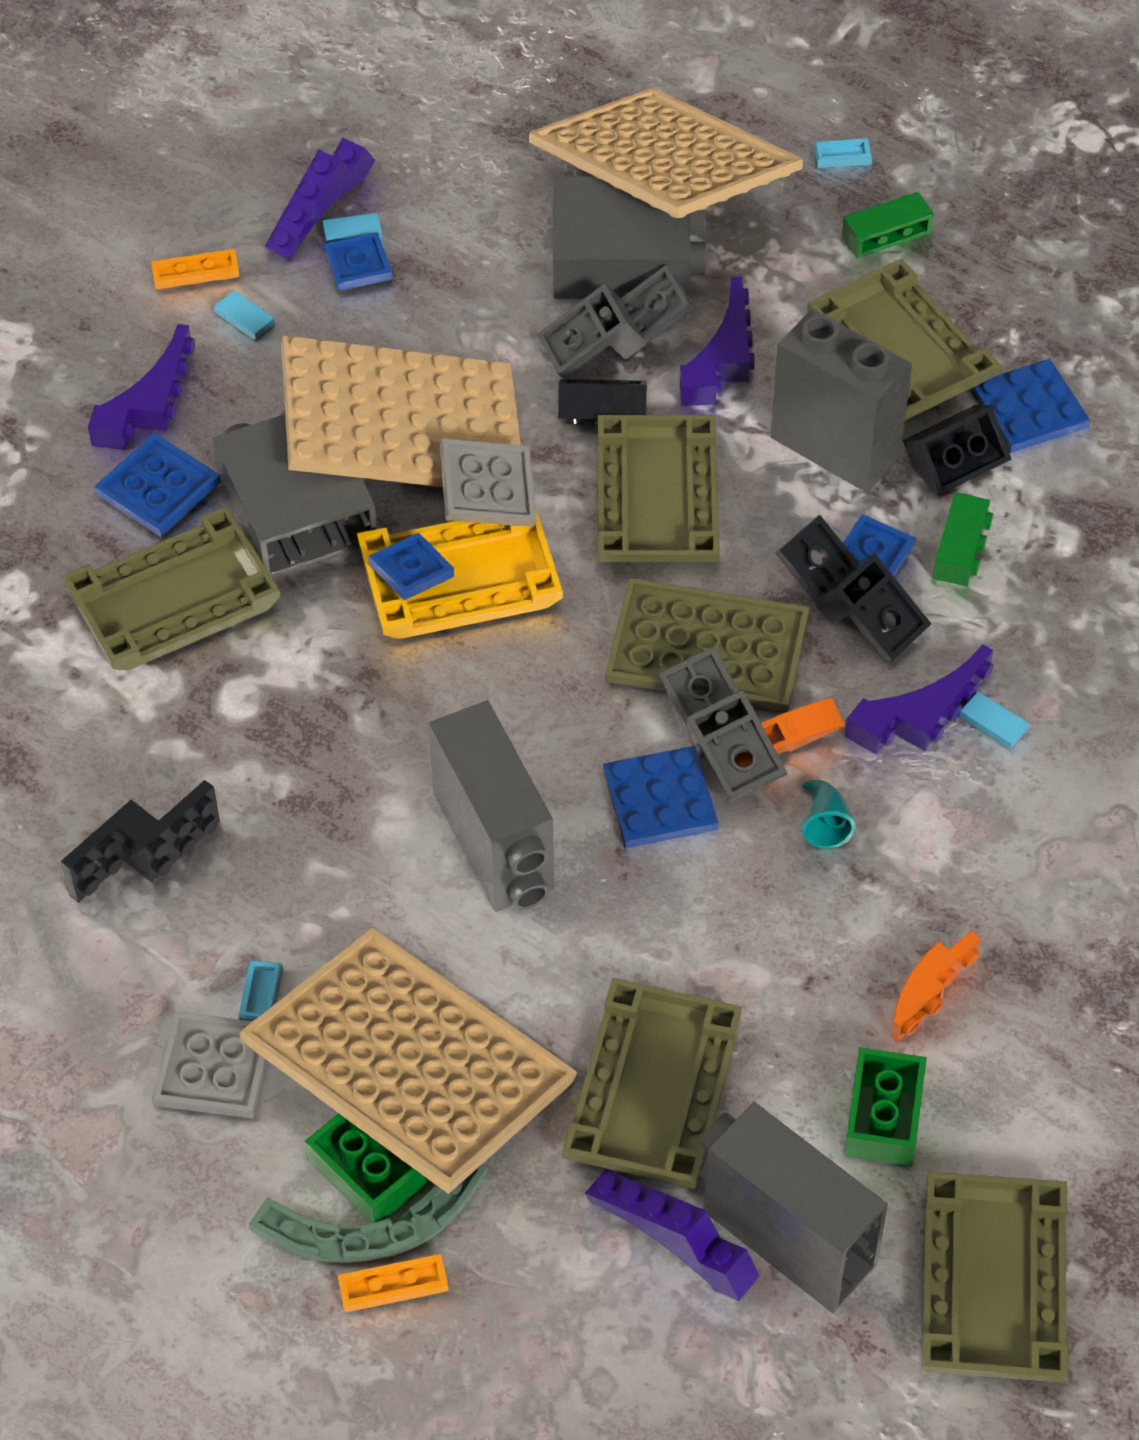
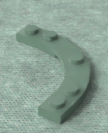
[249,1164,488,1264]

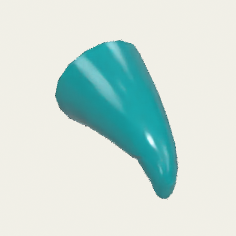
[801,780,856,849]

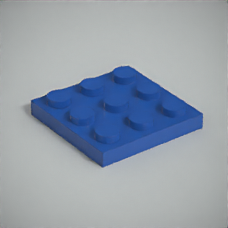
[971,358,1090,453]
[94,433,221,537]
[603,746,719,848]

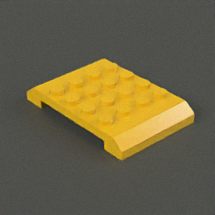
[357,506,563,639]

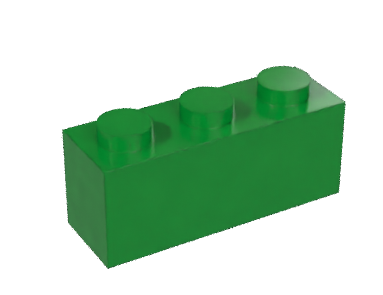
[842,192,934,258]
[932,492,994,587]

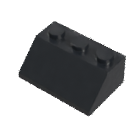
[558,379,647,424]
[903,405,1011,495]

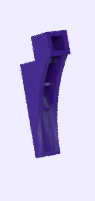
[265,137,375,261]
[679,277,755,406]
[88,324,195,450]
[844,644,994,754]
[585,1169,760,1301]

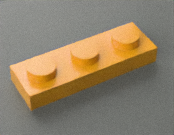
[151,249,240,290]
[338,1254,449,1313]

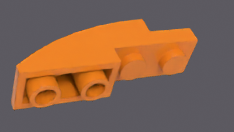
[734,698,845,768]
[891,930,981,1042]

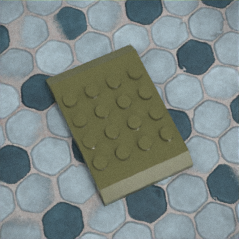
[807,258,1002,420]
[598,415,720,562]
[62,506,280,670]
[562,978,743,1189]
[921,1171,1068,1383]

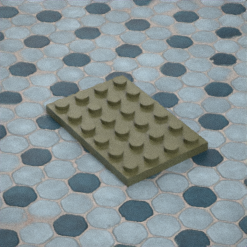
[605,577,810,712]

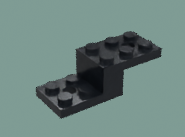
[775,515,932,663]
[60,780,220,903]

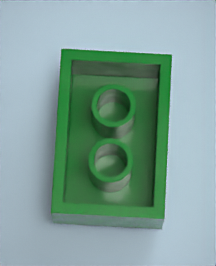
[844,1047,927,1167]
[304,1113,427,1223]

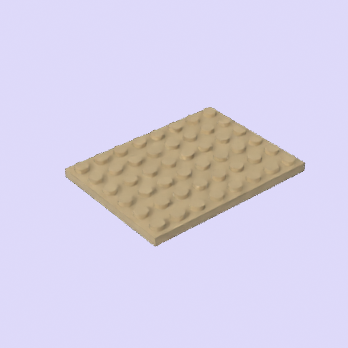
[529,87,803,218]
[281,335,521,487]
[239,927,577,1194]

